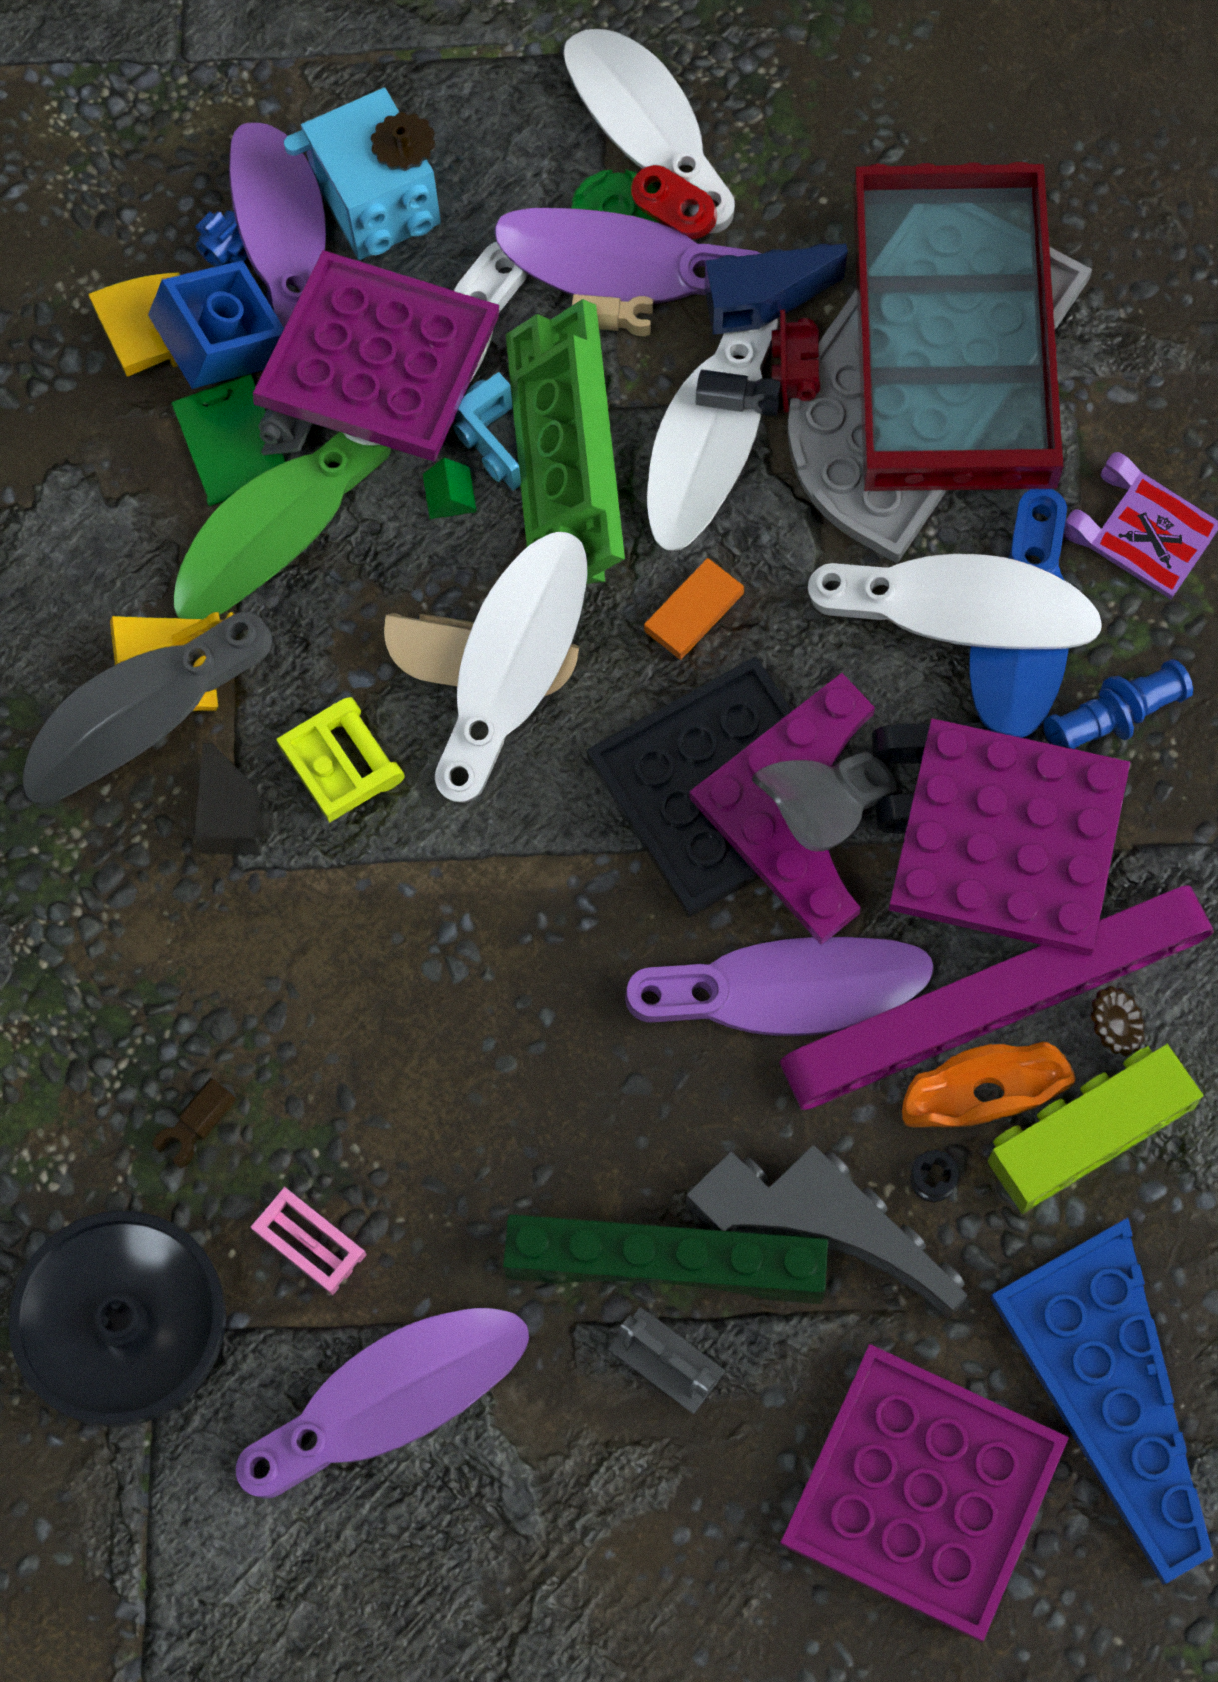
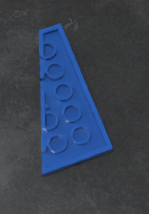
[990,1218,1213,1585]

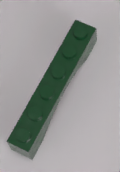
[503,1214,828,1304]

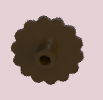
[371,112,436,171]
[1091,986,1146,1056]

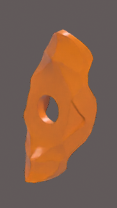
[902,1042,1076,1127]

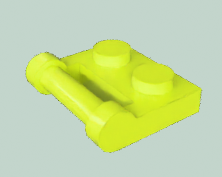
[276,697,405,823]

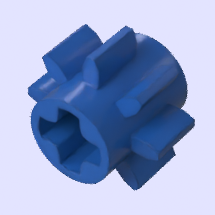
[195,210,248,267]

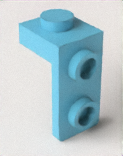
[453,372,521,491]

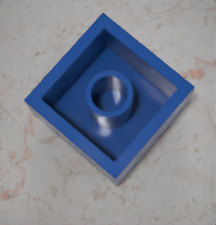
[148,260,284,389]

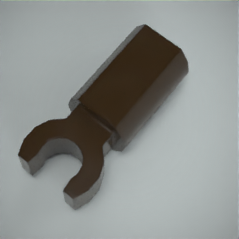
[152,1078,237,1169]

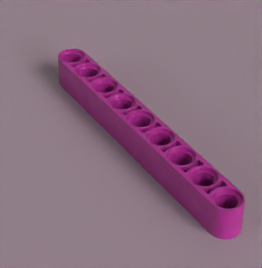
[779,885,1214,1110]

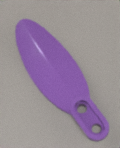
[229,123,325,328]
[495,208,761,304]
[625,937,934,1036]
[236,1308,529,1499]

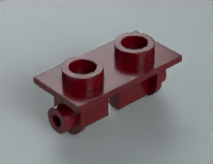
[772,309,821,412]

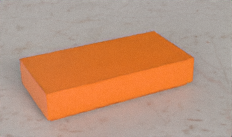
[644,558,744,660]

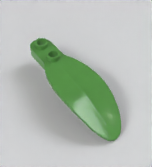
[174,432,392,619]

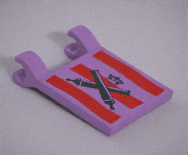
[1063,452,1218,600]

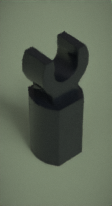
[696,369,781,416]

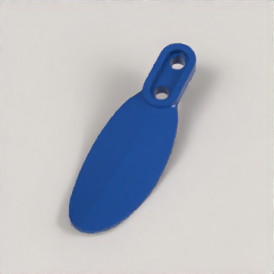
[969,489,1069,738]

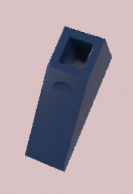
[704,243,848,335]

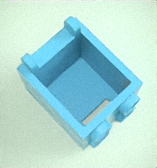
[284,87,441,260]

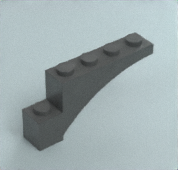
[686,1145,968,1319]

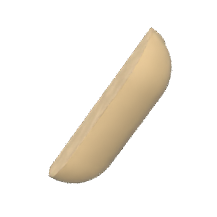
[384,613,579,696]

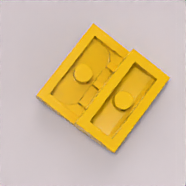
[88,273,180,377]

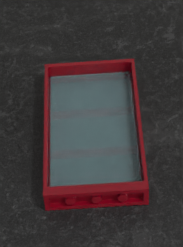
[853,162,1063,491]

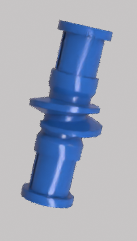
[1044,659,1193,749]

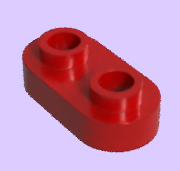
[631,165,718,239]

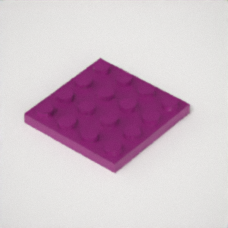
[253,250,500,462]
[888,718,1130,956]
[780,1344,1069,1643]

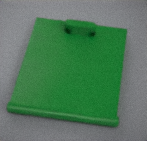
[171,374,285,506]

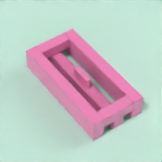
[251,1187,366,1296]

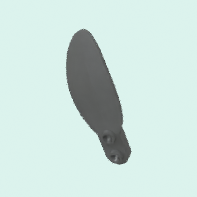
[23,612,272,805]
[752,752,897,852]

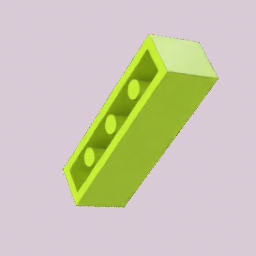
[987,1043,1204,1214]

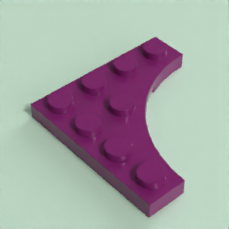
[690,673,875,945]

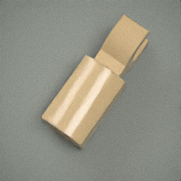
[572,294,653,336]

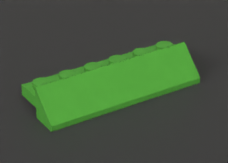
[506,299,625,584]

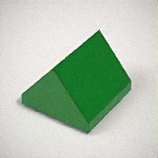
[423,457,477,519]

